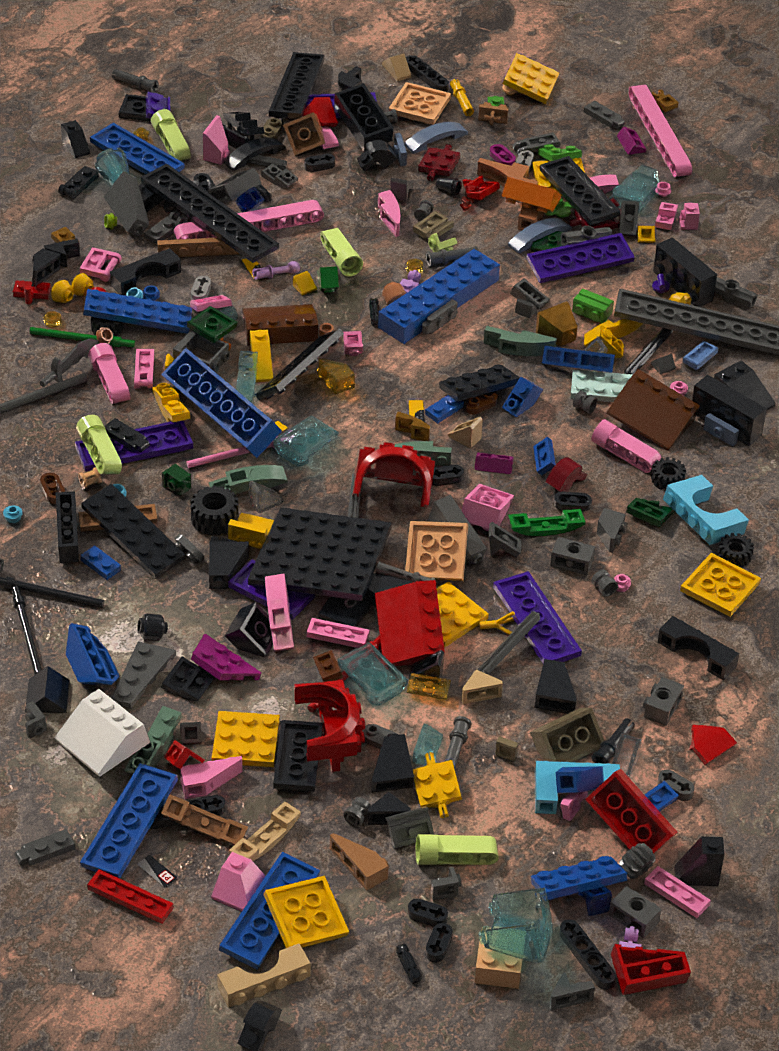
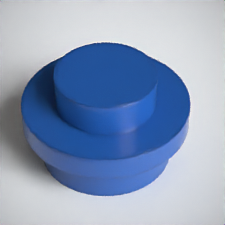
[143,285,160,301]

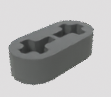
[658,770,694,801]

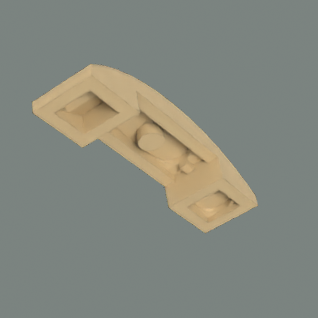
[229,802,301,861]

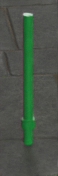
[30,327,135,348]

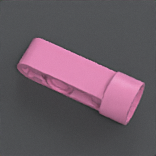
[88,343,130,404]
[591,419,661,473]

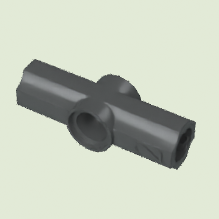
[560,226,612,246]
[715,277,758,308]

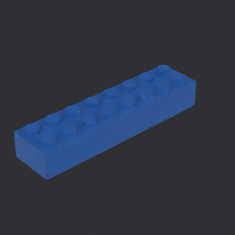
[378,249,500,344]
[161,348,282,458]

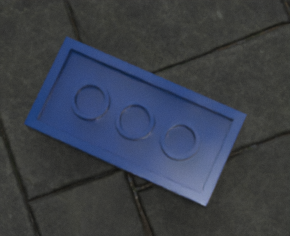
[531,856,628,900]

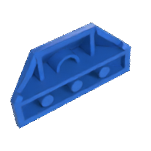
[66,623,120,685]

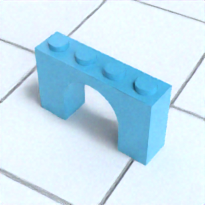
[663,475,749,545]
[535,761,620,816]

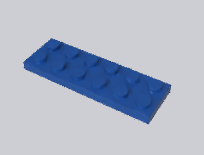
[90,123,185,174]
[83,289,192,334]
[80,763,178,878]
[219,852,320,970]

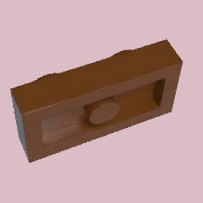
[313,650,343,682]

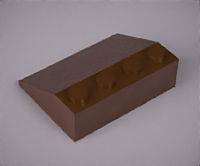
[242,304,318,346]
[606,369,700,451]

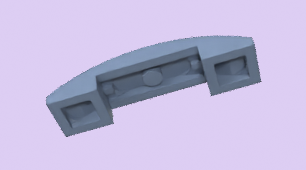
[404,122,468,154]
[508,218,572,253]

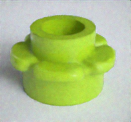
[104,213,117,230]

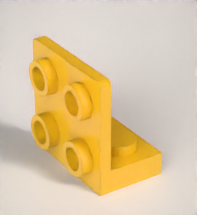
[228,513,274,549]

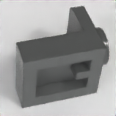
[25,701,47,738]
[431,867,461,901]

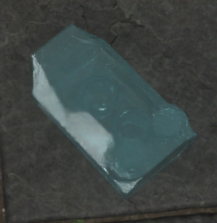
[610,165,660,214]
[273,415,339,466]
[338,642,408,705]

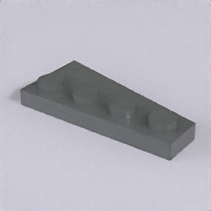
[111,641,176,709]

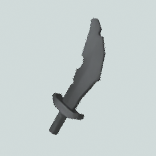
[40,339,100,387]

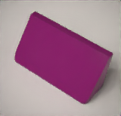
[617,127,647,155]
[475,452,514,474]

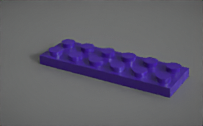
[526,233,635,283]
[75,420,193,472]
[493,571,582,663]

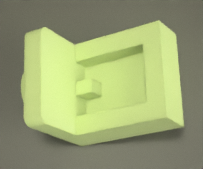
[428,233,458,252]

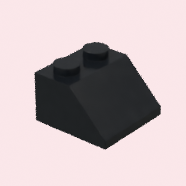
[224,602,273,657]

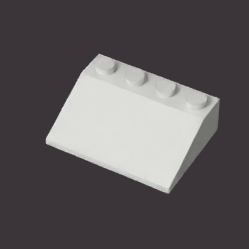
[55,689,150,777]

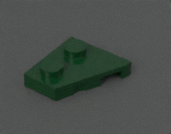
[626,498,675,527]

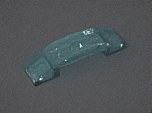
[236,351,258,404]

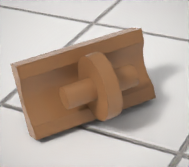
[478,102,509,125]

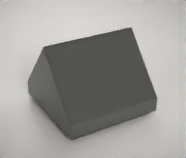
[515,298,537,318]
[651,354,676,374]
[180,722,202,744]

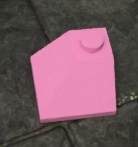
[203,115,230,165]
[211,852,265,911]

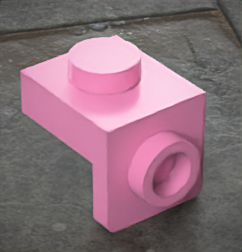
[343,331,363,356]

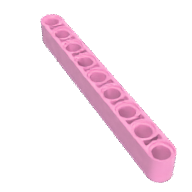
[629,85,692,177]
[174,200,324,240]

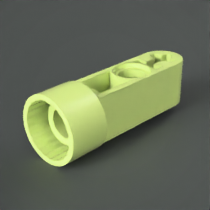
[151,109,191,161]
[320,228,363,277]
[76,415,122,474]
[415,834,499,865]

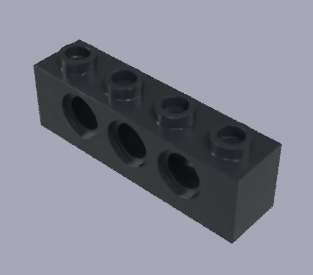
[56,491,79,563]

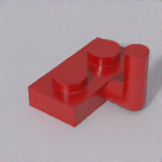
[13,280,51,305]

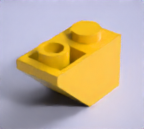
[584,324,624,358]

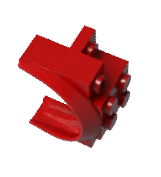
[352,442,435,508]
[294,680,365,772]

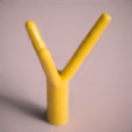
[480,611,515,635]

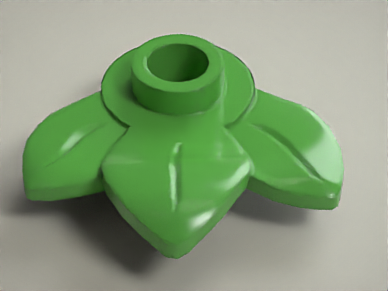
[545,198,574,218]

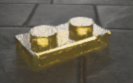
[407,673,451,700]

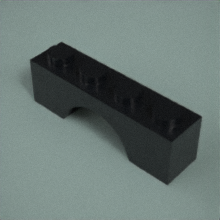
[110,248,181,295]
[657,616,739,680]

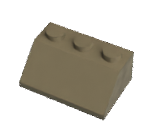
[530,708,604,762]

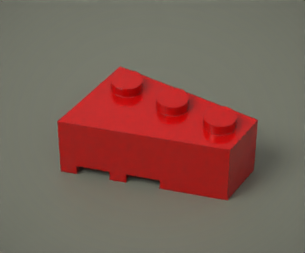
[610,944,691,995]

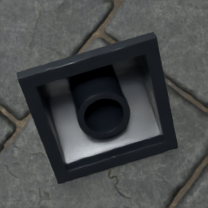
[25,666,70,713]

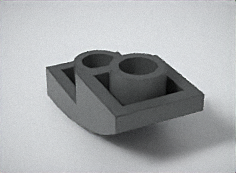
[261,163,298,188]

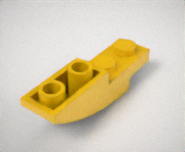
[152,383,190,422]

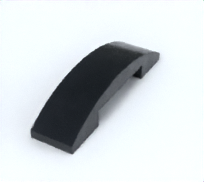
[224,137,286,171]

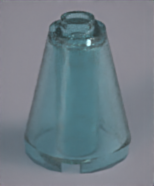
[94,148,130,186]

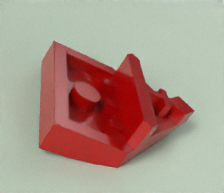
[302,97,338,127]
[462,175,500,200]
[689,725,737,765]

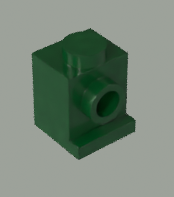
[162,464,192,496]

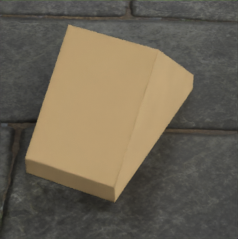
[382,54,411,81]
[447,417,483,449]
[462,670,503,704]

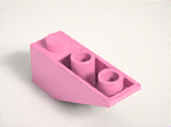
[180,756,242,799]

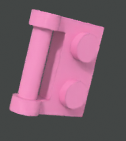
[79,247,122,282]

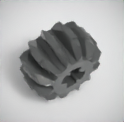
[619,843,656,879]

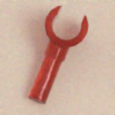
[460,197,480,210]

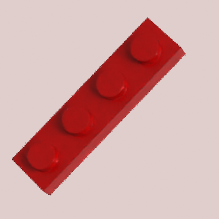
[87,869,174,924]

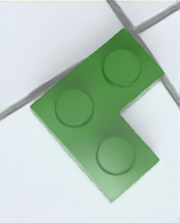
[538,144,582,161]

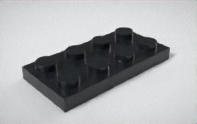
[439,364,520,402]
[273,720,323,792]

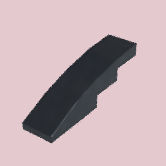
[223,112,264,135]

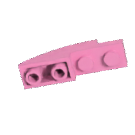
[265,574,295,652]

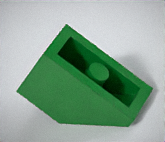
[317,266,339,293]

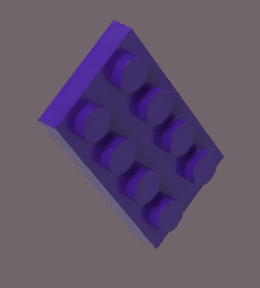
[228,559,315,620]

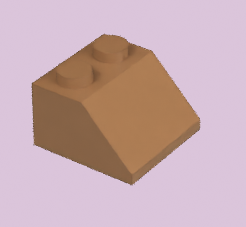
[283,112,326,156]

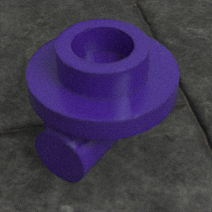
[652,274,670,293]

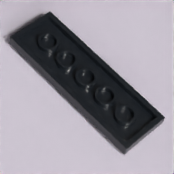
[540,156,620,226]
[255,328,344,400]
[81,484,185,579]

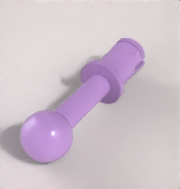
[252,261,300,280]

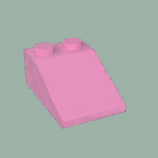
[461,484,514,531]

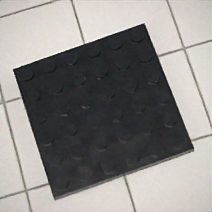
[248,507,392,601]

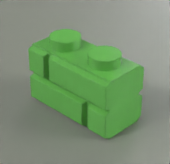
[572,288,614,323]

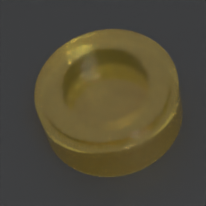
[406,258,423,273]
[43,311,62,328]

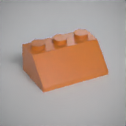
[502,177,562,213]

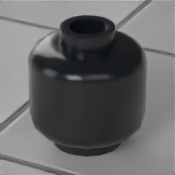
[137,613,168,640]

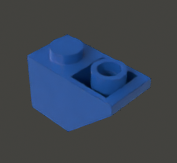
[502,377,544,417]
[555,766,604,793]

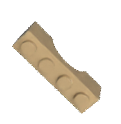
[217,944,311,1008]

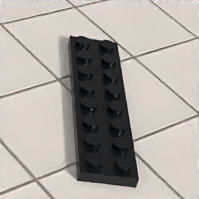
[269,52,325,120]

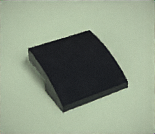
[161,656,215,702]

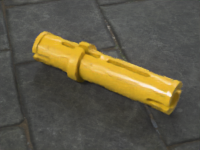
[450,79,474,116]

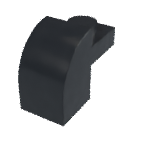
[338,66,362,92]
[357,140,398,171]
[237,1001,283,1051]

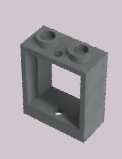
[207,168,261,203]
[173,330,230,372]

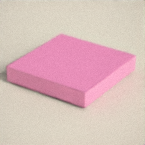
[190,295,232,312]

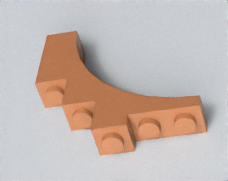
[477,158,545,231]

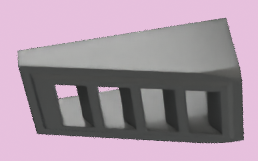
[510,278,550,309]

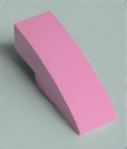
[378,190,400,237]

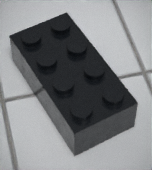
[334,83,394,151]
[653,237,717,307]
[692,375,767,446]

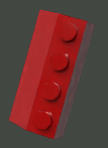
[585,769,678,854]

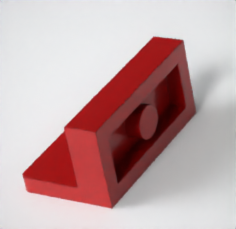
[164,740,205,769]

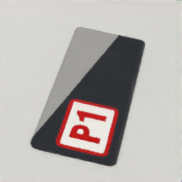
[138,855,177,887]

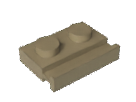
[413,211,454,239]

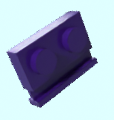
[146,92,171,119]

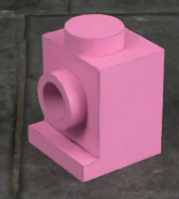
[679,203,700,230]

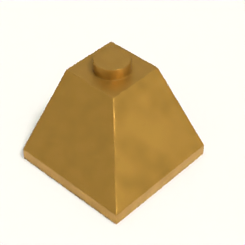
[536,301,578,346]

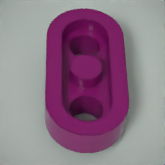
[489,144,516,166]

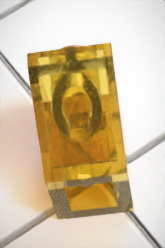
[317,359,355,394]

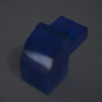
[234,186,264,213]

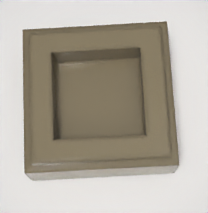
[495,736,518,761]

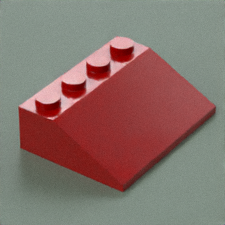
[375,580,445,667]

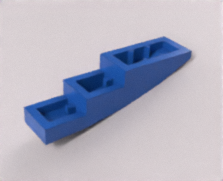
[542,346,615,373]

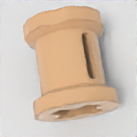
[78,467,102,489]

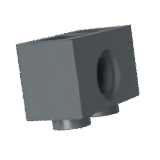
[550,537,595,575]
[643,677,684,726]
[609,886,661,938]

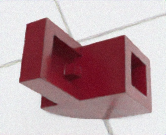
[545,457,588,492]

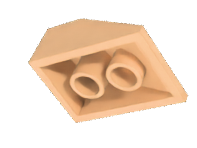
[475,927,526,989]

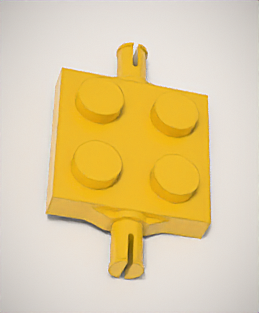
[413,752,462,818]

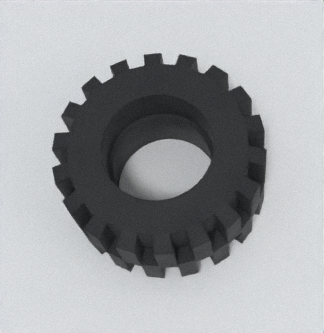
[190,486,239,536]

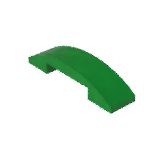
[507,509,586,536]

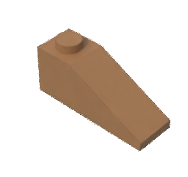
[330,833,389,891]

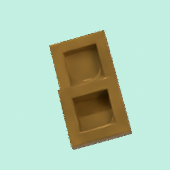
[395,412,430,441]

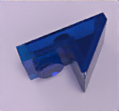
[579,886,612,916]

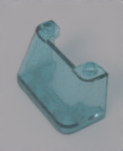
[479,888,553,964]

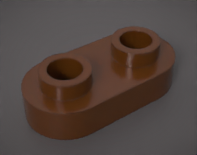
[465,392,498,415]
[40,473,65,504]

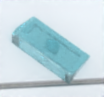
[413,723,443,765]

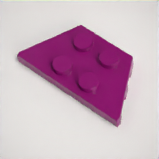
[191,634,261,680]

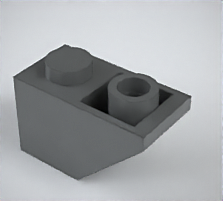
[597,508,628,553]

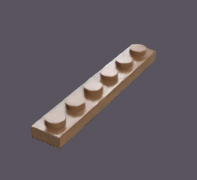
[157,238,239,257]

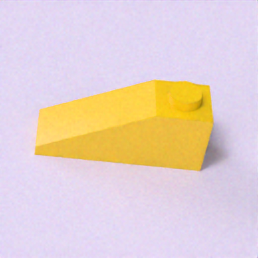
[250,330,273,383]

